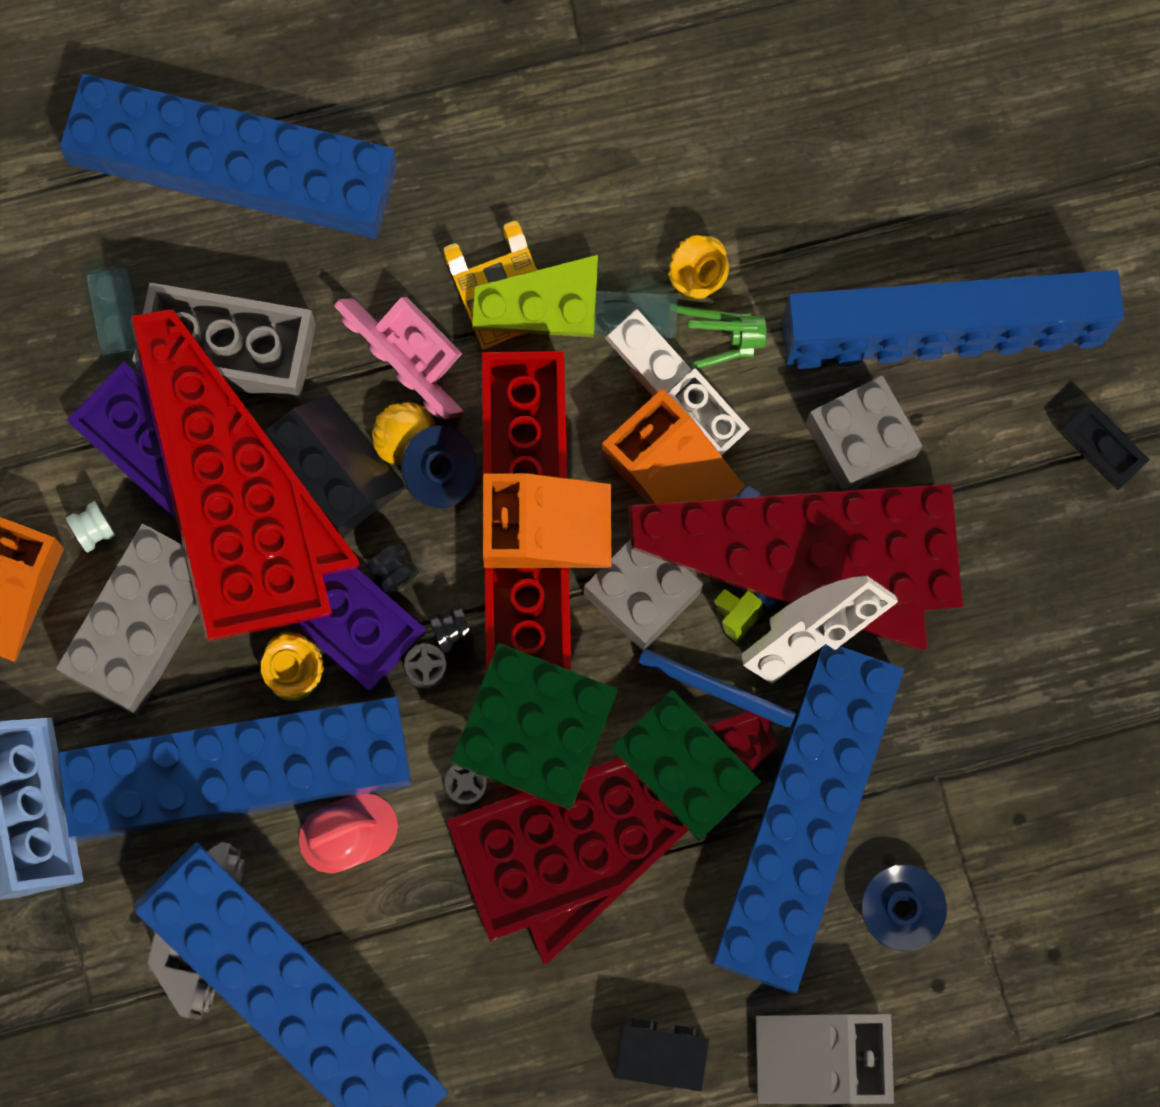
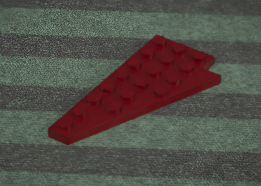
[628,484,963,650]
[447,711,779,965]

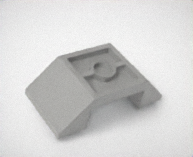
[148,842,245,1020]

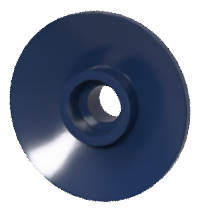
[401,426,478,508]
[861,865,947,951]

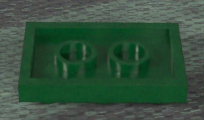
[611,690,761,841]

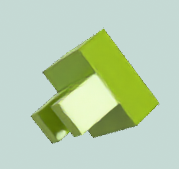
[714,589,764,644]

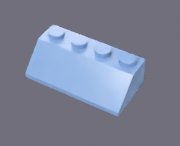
[0,717,84,900]

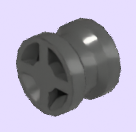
[404,643,447,690]
[444,765,487,807]

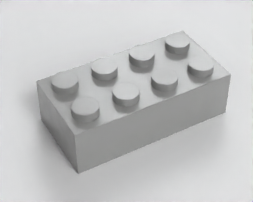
[132,283,316,402]
[56,523,199,716]

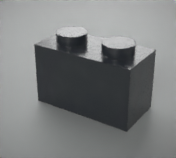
[614,1018,709,1092]

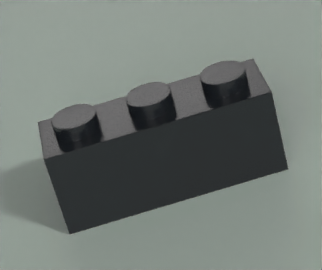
[264,395,406,538]

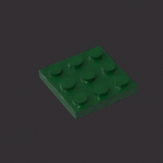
[451,643,618,810]

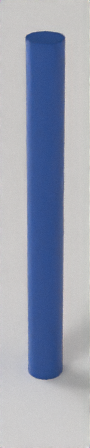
[639,648,798,729]

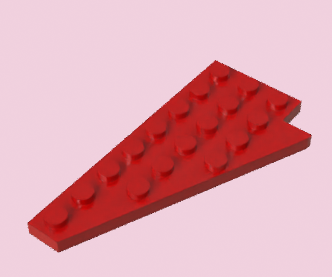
[130,309,360,642]

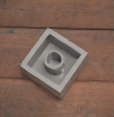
[805,375,922,491]
[584,540,703,651]

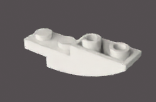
[605,309,749,456]
[742,576,898,684]

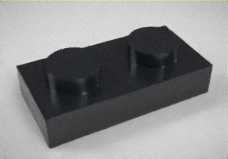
[1060,402,1150,491]

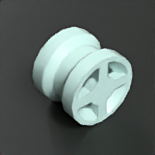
[66,501,116,553]

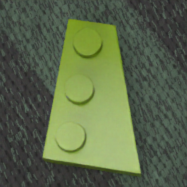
[472,255,598,337]

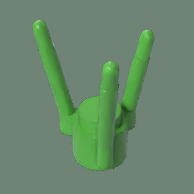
[669,304,766,369]

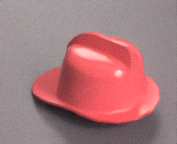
[298,793,398,874]

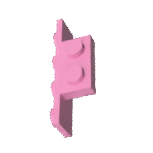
[334,297,464,419]

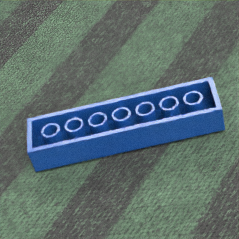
[60,74,397,239]
[782,270,1124,370]
[711,644,904,994]
[58,697,412,842]
[133,842,448,1107]

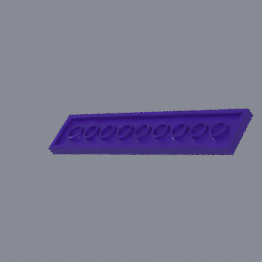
[67,361,427,694]

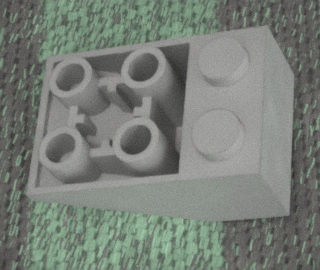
[756,1014,894,1104]

